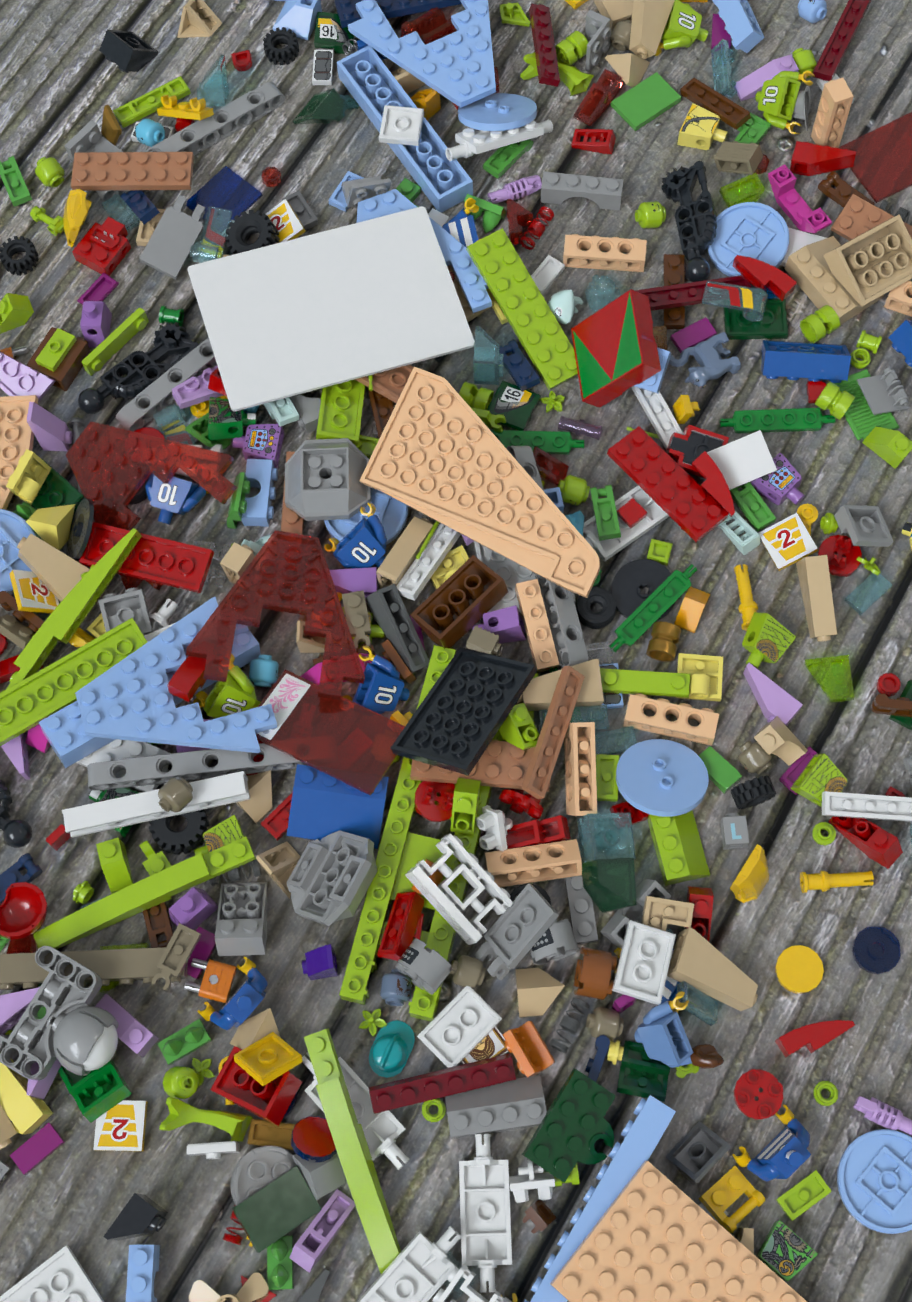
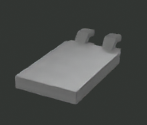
[139,195,205,280]
[475,883,559,980]

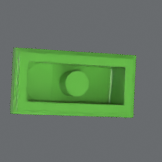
[699,746,742,794]

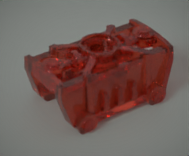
[401,7,457,45]

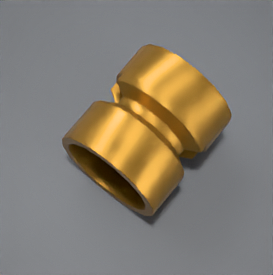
[646,621,681,662]

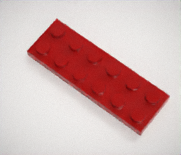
[607,426,729,542]
[79,522,214,593]

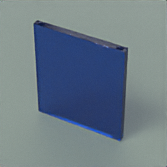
[186,166,263,233]

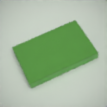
[611,72,681,131]

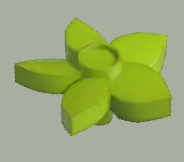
[540,390,565,413]
[856,557,880,575]
[358,1008,387,1037]
[192,1058,215,1087]

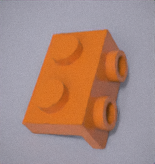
[502,1021,555,1077]

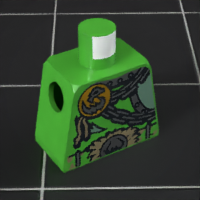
[756,1220,818,1282]

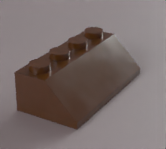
[410,555,508,649]

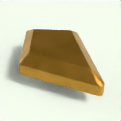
[101,105,122,146]

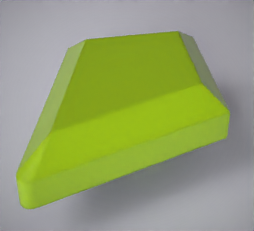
[499,3,530,27]

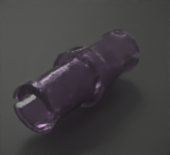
[558,416,602,440]

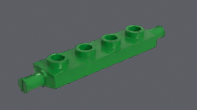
[720,408,835,434]
[490,430,584,455]
[609,564,697,652]

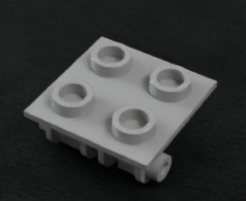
[857,367,910,415]

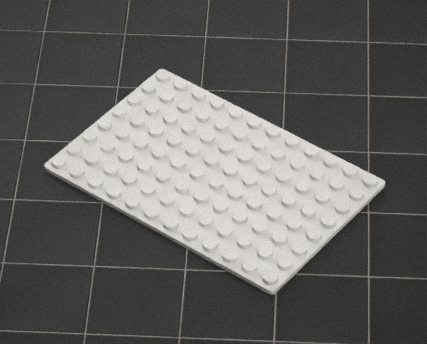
[188,206,475,411]

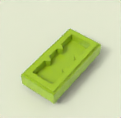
[35,328,77,372]

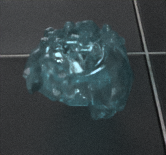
[585,274,621,312]

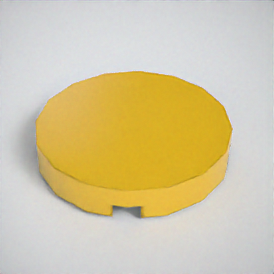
[775,945,824,994]

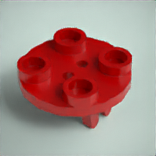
[818,535,862,577]
[414,781,455,822]
[498,788,544,819]
[734,1069,783,1120]

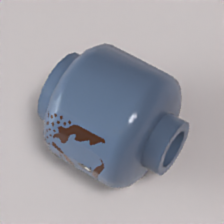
[380,969,412,1006]

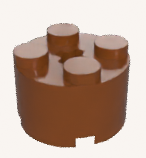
[574,947,617,1000]

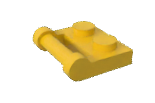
[698,1166,765,1234]

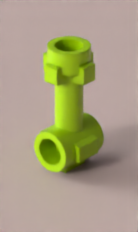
[30,206,64,236]

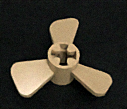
[189,1273,269,1302]

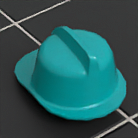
[369,1020,415,1078]

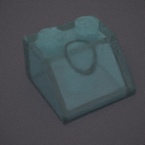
[197,55,229,107]
[473,326,504,385]
[577,813,636,865]

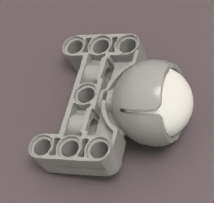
[0,946,118,1081]

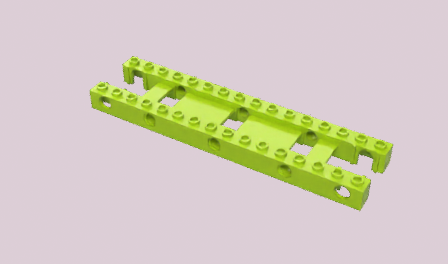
[339,645,504,1022]

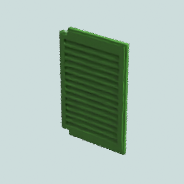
[834,369,899,440]

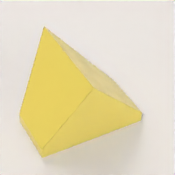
[26,504,75,551]

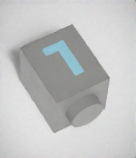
[720,813,749,850]

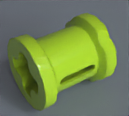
[856,330,883,355]

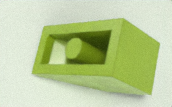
[862,427,912,469]
[96,837,134,894]

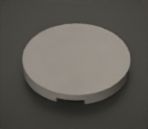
[231,1146,300,1205]

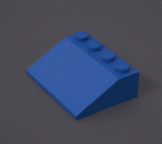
[287,764,389,849]

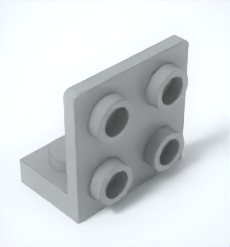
[585,10,611,72]
[64,120,123,162]
[341,176,391,208]

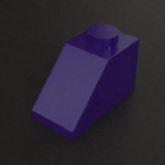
[302,944,338,980]

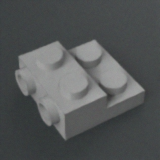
[834,504,894,547]
[98,588,153,635]

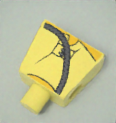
[677,103,728,150]

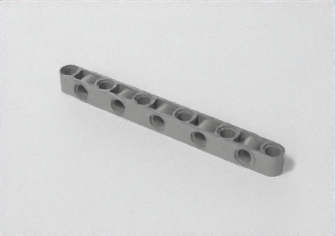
[95,82,285,203]
[116,337,217,434]
[506,446,588,668]
[87,736,338,790]

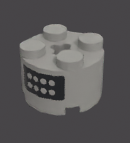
[529,919,579,965]
[395,938,453,995]

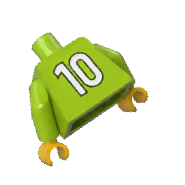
[653,0,709,56]
[755,71,815,135]
[193,652,263,719]

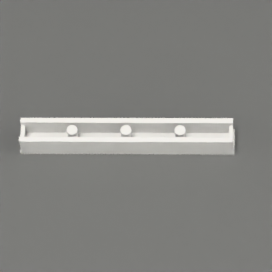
[62,771,250,838]

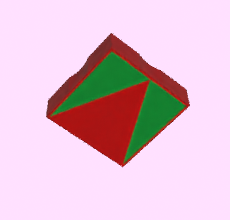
[571,289,661,408]

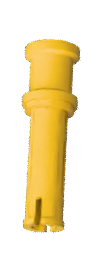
[734,564,758,631]
[800,870,874,893]

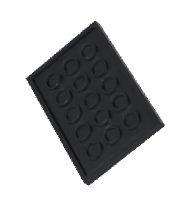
[390,647,537,776]

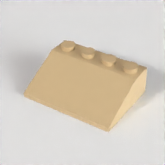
[823,214,912,306]
[784,236,884,325]

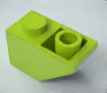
[0,293,34,334]
[499,703,539,750]
[450,778,481,835]

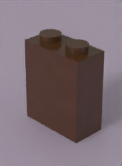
[27,327,91,391]

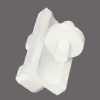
[476,805,513,851]
[509,1159,555,1203]

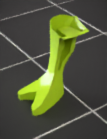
[520,53,594,96]
[159,1097,253,1142]

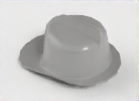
[792,85,811,131]

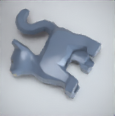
[669,332,741,388]

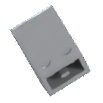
[215,882,268,956]

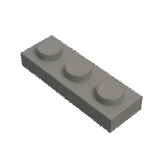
[565,871,598,944]

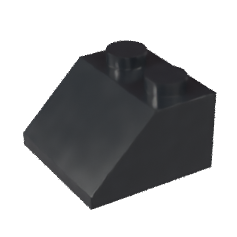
[99,29,158,73]
[103,1193,168,1241]

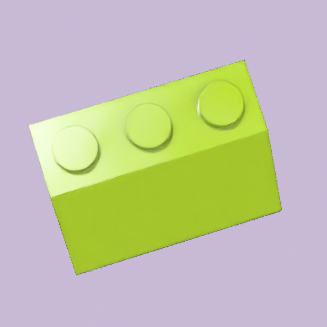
[647,810,710,886]

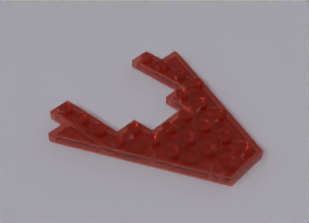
[66,421,237,590]
[186,530,365,700]

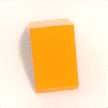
[410,88,441,121]
[674,587,710,633]

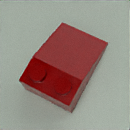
[210,1046,302,1126]

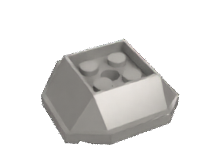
[285,438,371,521]
[287,831,378,926]

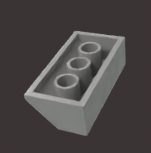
[445,1075,547,1140]

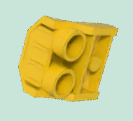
[63,189,92,247]
[730,844,769,903]

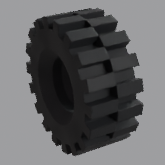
[225,210,280,254]
[148,809,209,855]

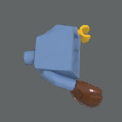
[634,991,724,1069]

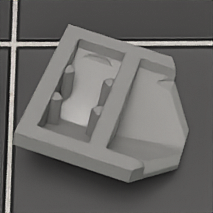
[292,1149,346,1201]

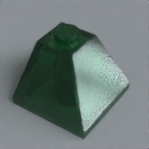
[292,88,349,124]
[582,858,637,913]

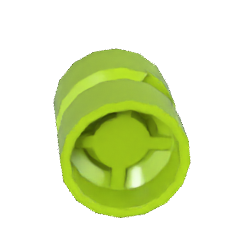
[555,31,588,66]
[800,305,840,343]
[815,381,855,420]
[459,382,494,410]

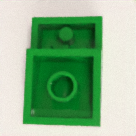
[58,1059,132,1123]

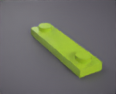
[113,76,191,128]
[82,307,149,376]
[600,668,690,698]

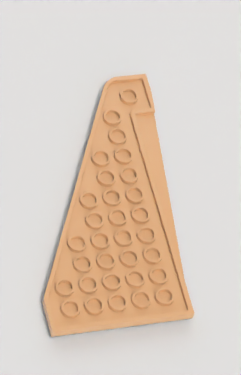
[359,367,601,598]

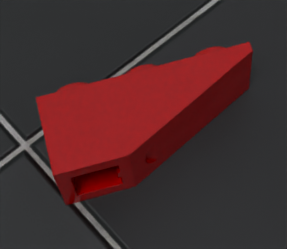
[790,141,856,176]
[828,816,903,869]
[685,886,714,942]

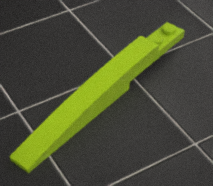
[0,528,142,693]
[33,836,256,949]
[304,1029,401,1274]

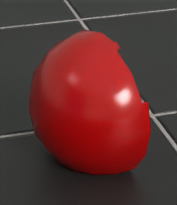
[0,882,48,940]

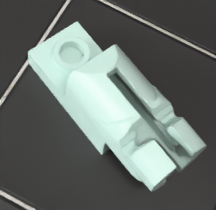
[263,397,299,427]

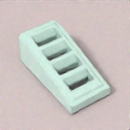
[718,511,761,555]

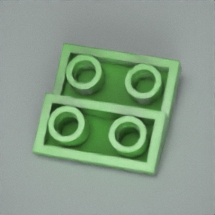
[227,472,250,529]

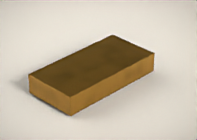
[247,1119,297,1151]

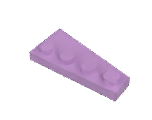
[0,352,56,402]
[172,366,223,409]

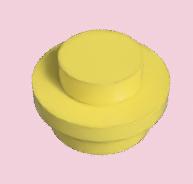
[607,1040,624,1065]

